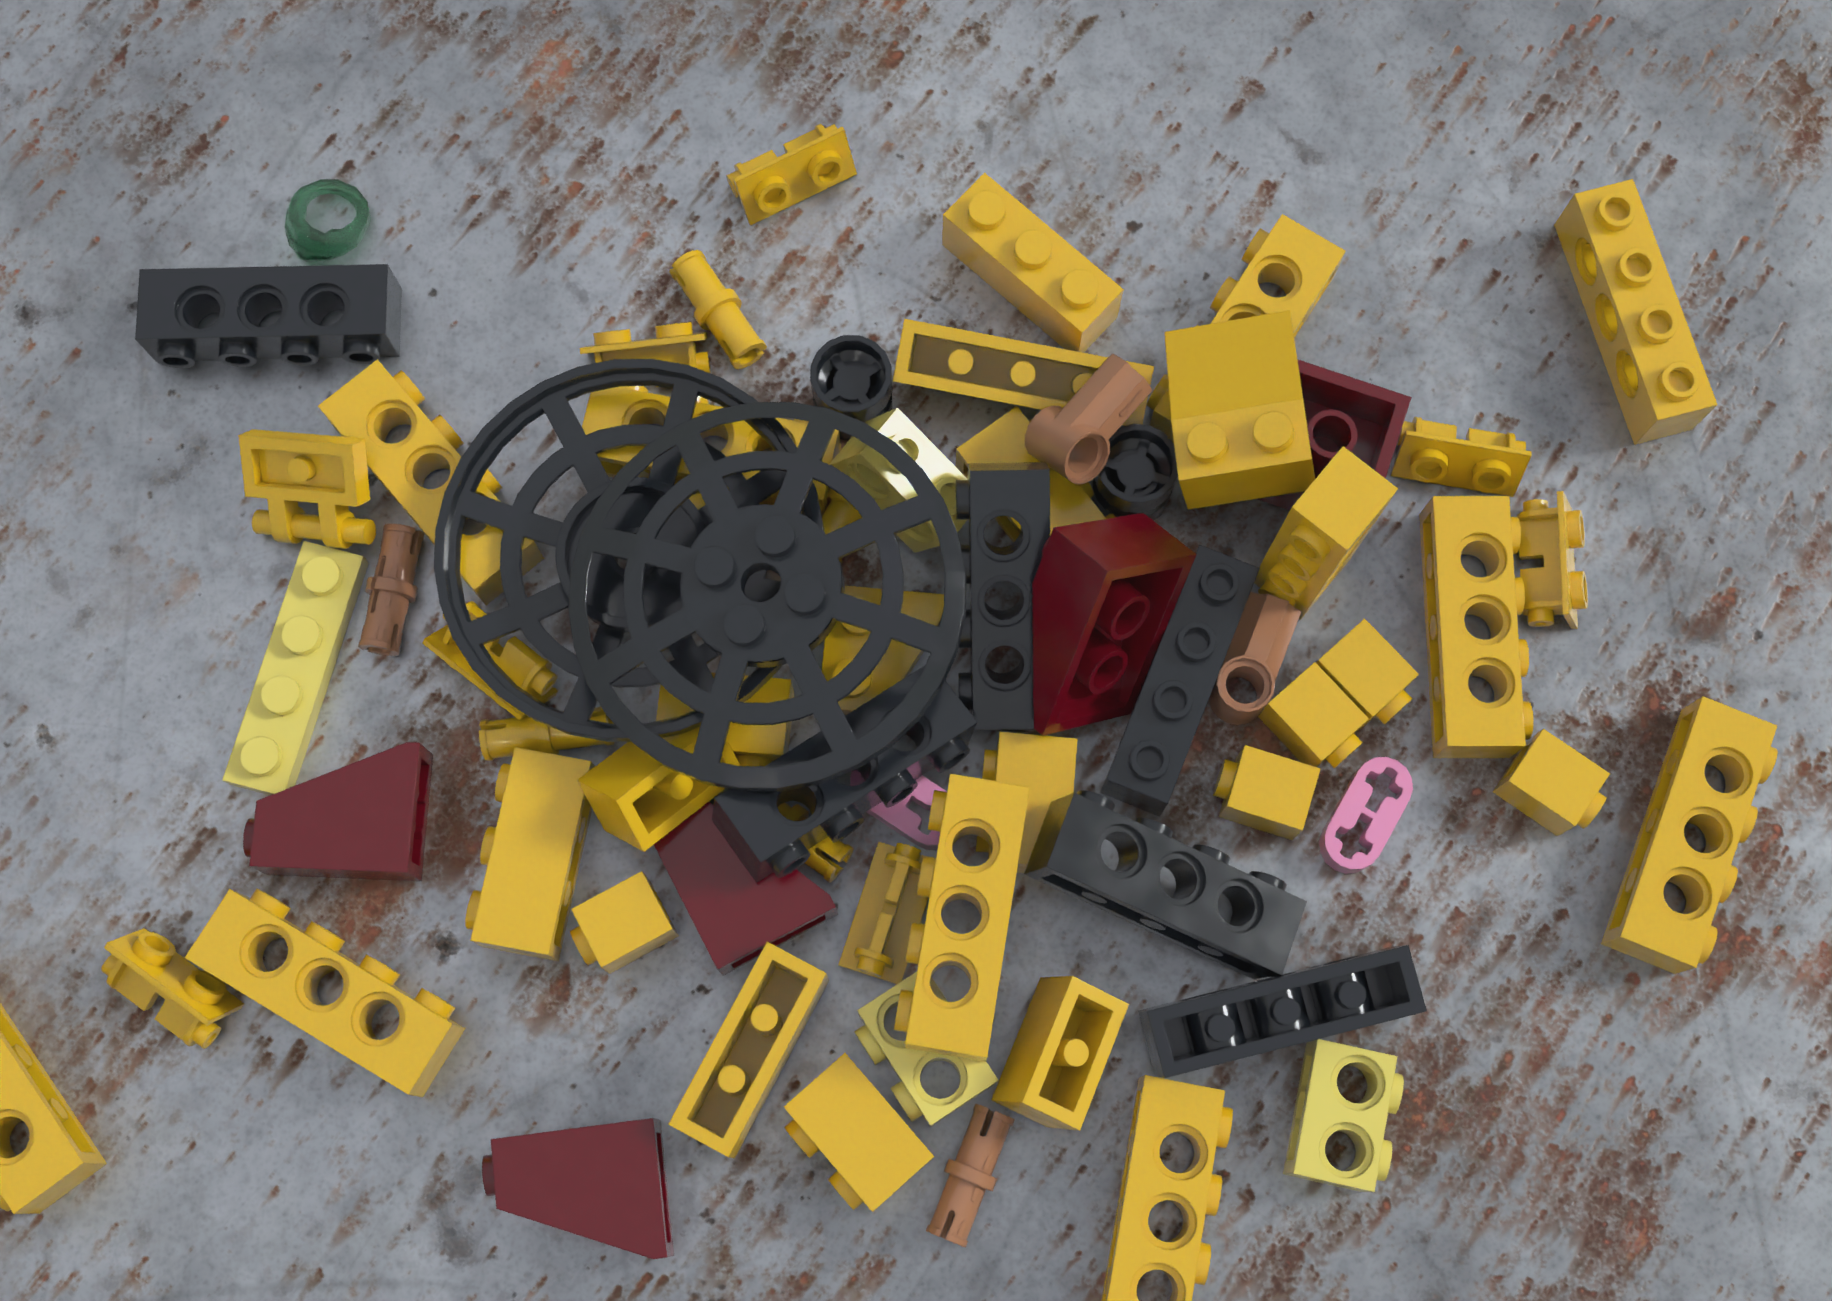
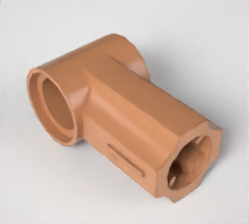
[1025,353,1153,484]
[1209,592,1301,725]

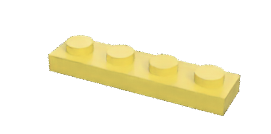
[222,541,369,795]

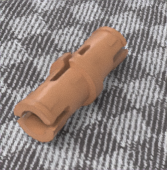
[358,524,425,656]
[926,1103,1015,1248]

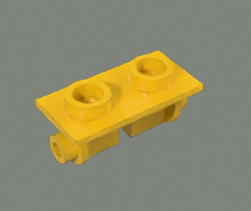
[726,123,857,226]
[579,322,711,387]
[1391,417,1532,497]
[1517,491,1588,629]
[422,601,558,720]
[838,841,929,984]
[101,928,244,1049]

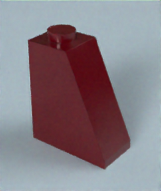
[243,742,433,881]
[654,802,838,976]
[482,1118,674,1259]

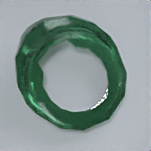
[284,179,371,262]

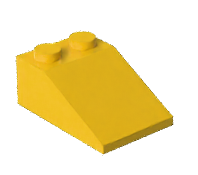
[1164,310,1315,510]

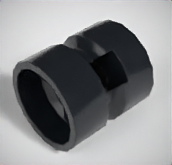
[810,335,893,441]
[1091,424,1178,521]

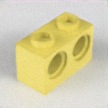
[829,408,968,553]
[854,972,998,1127]
[1283,1039,1404,1192]

